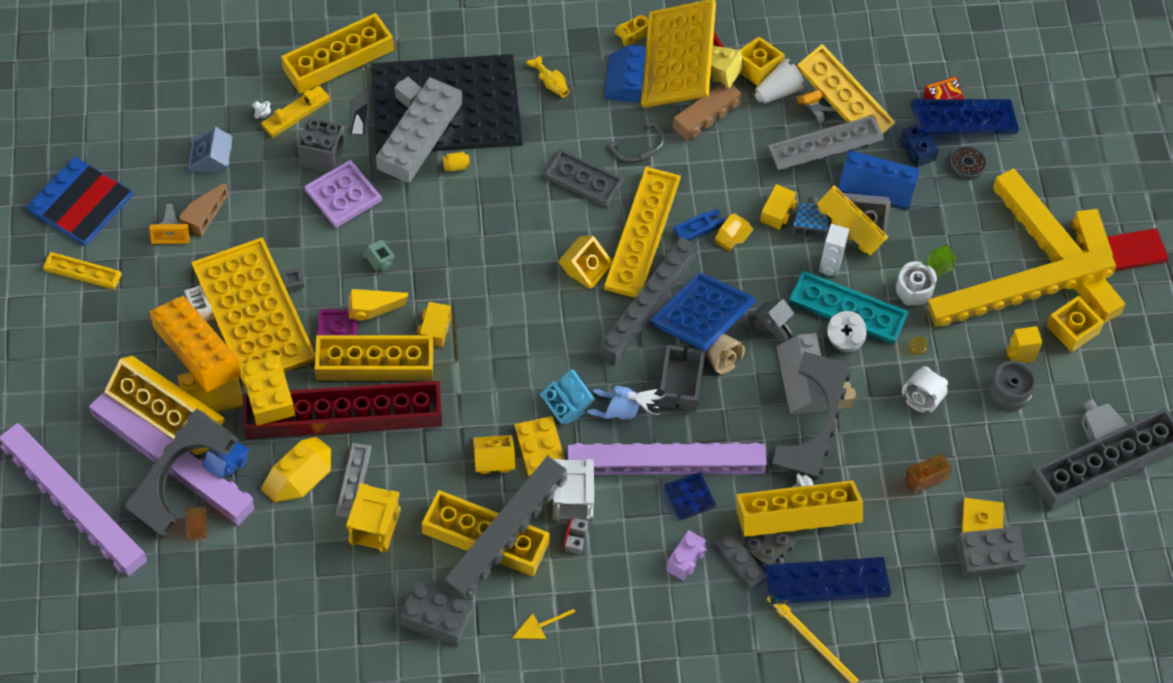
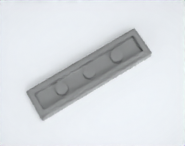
[336,443,372,518]

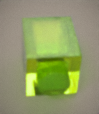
[927,244,957,277]

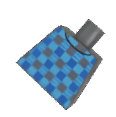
[791,196,829,240]

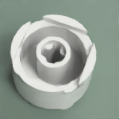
[896,261,937,306]
[828,311,866,353]
[902,366,948,413]

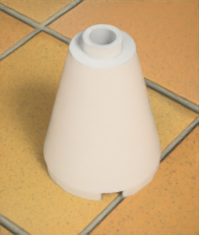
[754,58,806,104]

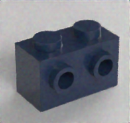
[899,123,939,167]

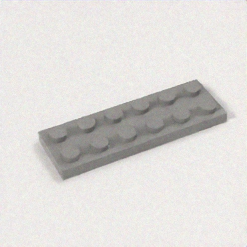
[768,115,884,170]

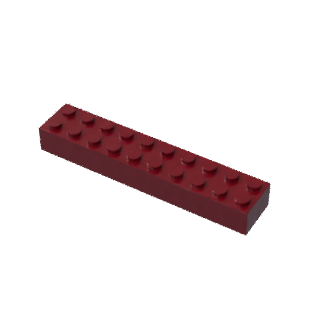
[243,381,442,439]

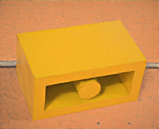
[760,184,797,230]
[417,302,452,348]
[1006,326,1042,363]

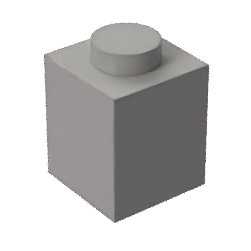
[395,77,422,108]

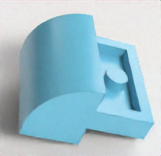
[540,369,595,424]

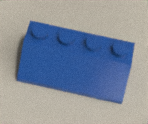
[838,150,920,210]

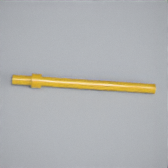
[767,594,859,683]

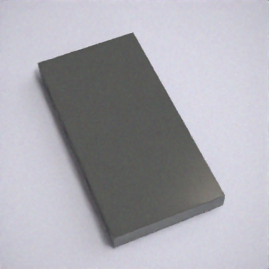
[543,148,625,208]

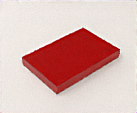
[1107,228,1169,271]

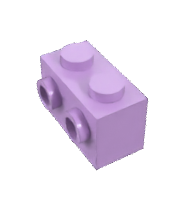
[666,530,707,581]

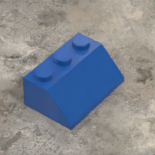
[605,45,646,103]

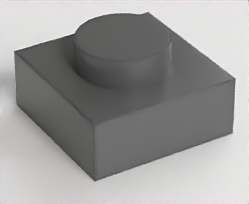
[282,268,305,291]

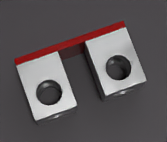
[563,517,588,555]

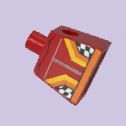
[923,76,964,121]

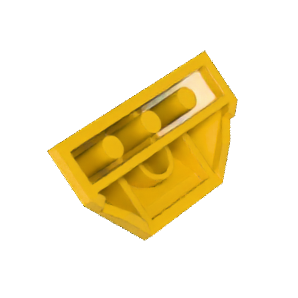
[261,437,331,503]

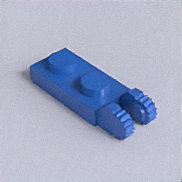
[673,209,726,241]

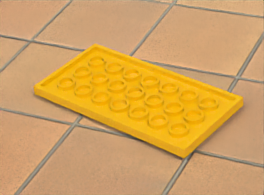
[191,237,315,387]

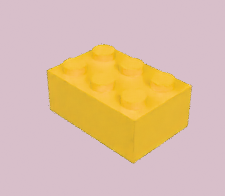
[240,354,295,426]

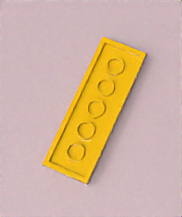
[796,44,896,146]

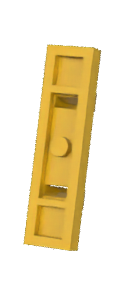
[261,86,330,138]

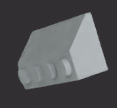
[776,333,828,415]

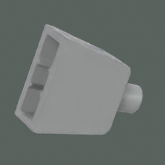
[1081,399,1127,443]

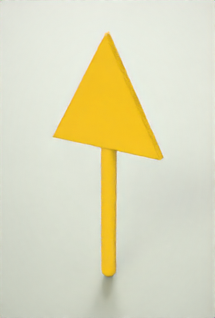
[512,609,575,639]

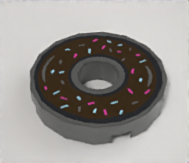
[950,146,987,179]

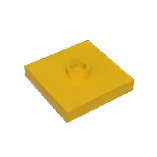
[962,498,1004,533]

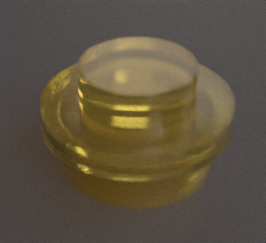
[909,336,928,355]

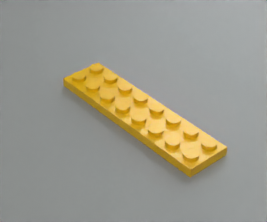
[604,167,681,298]

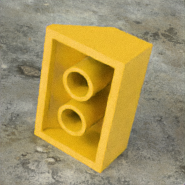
[177,373,243,413]

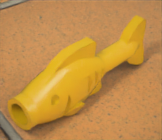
[526,56,570,98]

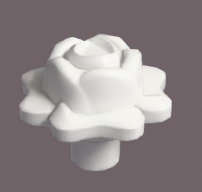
[252,101,271,119]
[792,473,813,487]

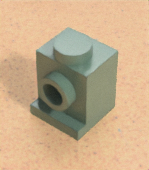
[362,240,395,272]

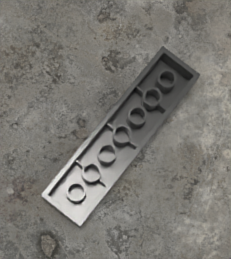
[1030,408,1173,510]

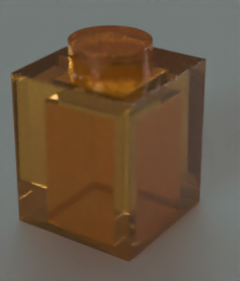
[185,507,208,540]

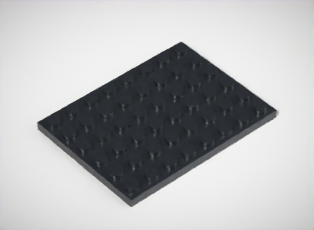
[371,54,522,154]

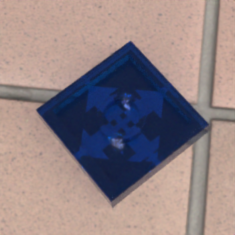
[664,472,716,521]

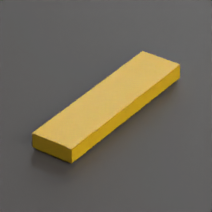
[43,252,122,290]

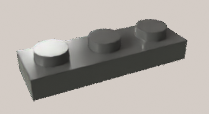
[714,531,768,590]

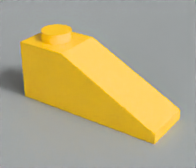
[348,289,408,321]

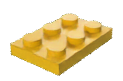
[515,416,565,478]

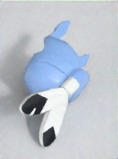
[587,386,665,420]

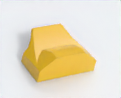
[714,213,754,251]

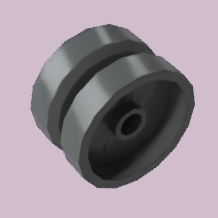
[990,361,1037,410]

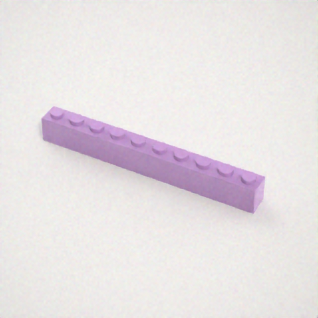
[89,392,254,526]
[0,423,147,576]
[568,442,767,475]

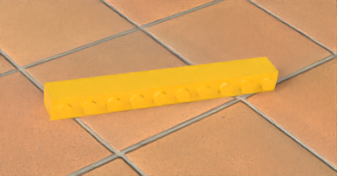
[993,168,1126,323]
[927,246,1116,327]

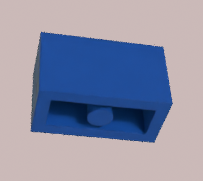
[203,442,250,479]

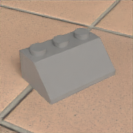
[831,193,891,235]

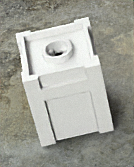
[553,459,594,522]

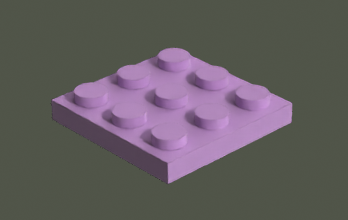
[304,160,382,228]

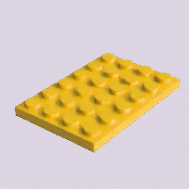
[641,0,716,108]

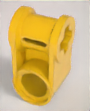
[615,15,649,46]

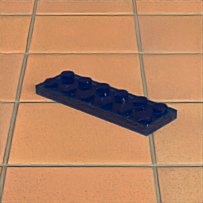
[911,99,1019,134]
[765,557,891,605]

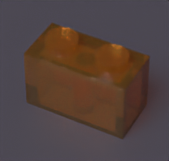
[905,453,952,494]

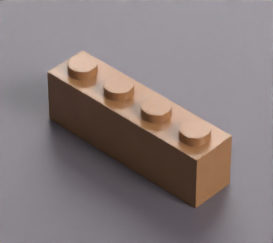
[673,83,741,142]

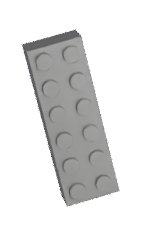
[376,77,462,183]

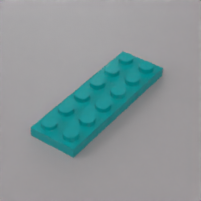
[789,271,909,345]

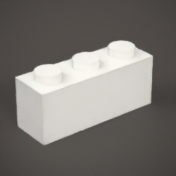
[819,224,849,277]

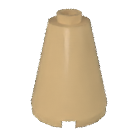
[701,334,745,375]

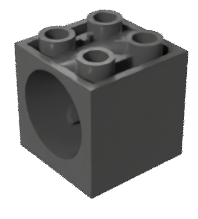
[297,117,346,173]

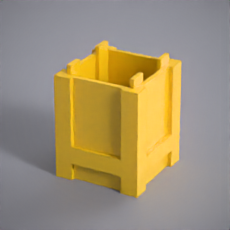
[346,483,401,553]

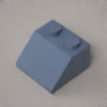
[187,127,233,173]

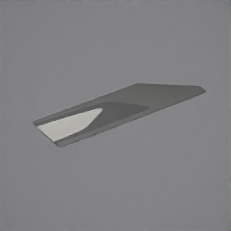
[349,86,372,135]

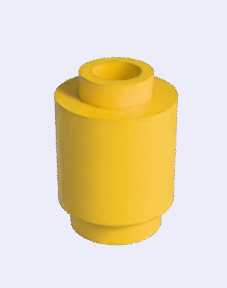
[442,151,470,172]

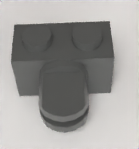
[750,299,794,344]

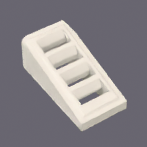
[184,285,214,322]

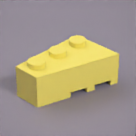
[710,46,743,89]

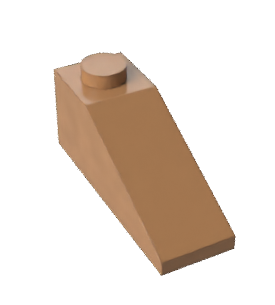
[179,183,229,237]

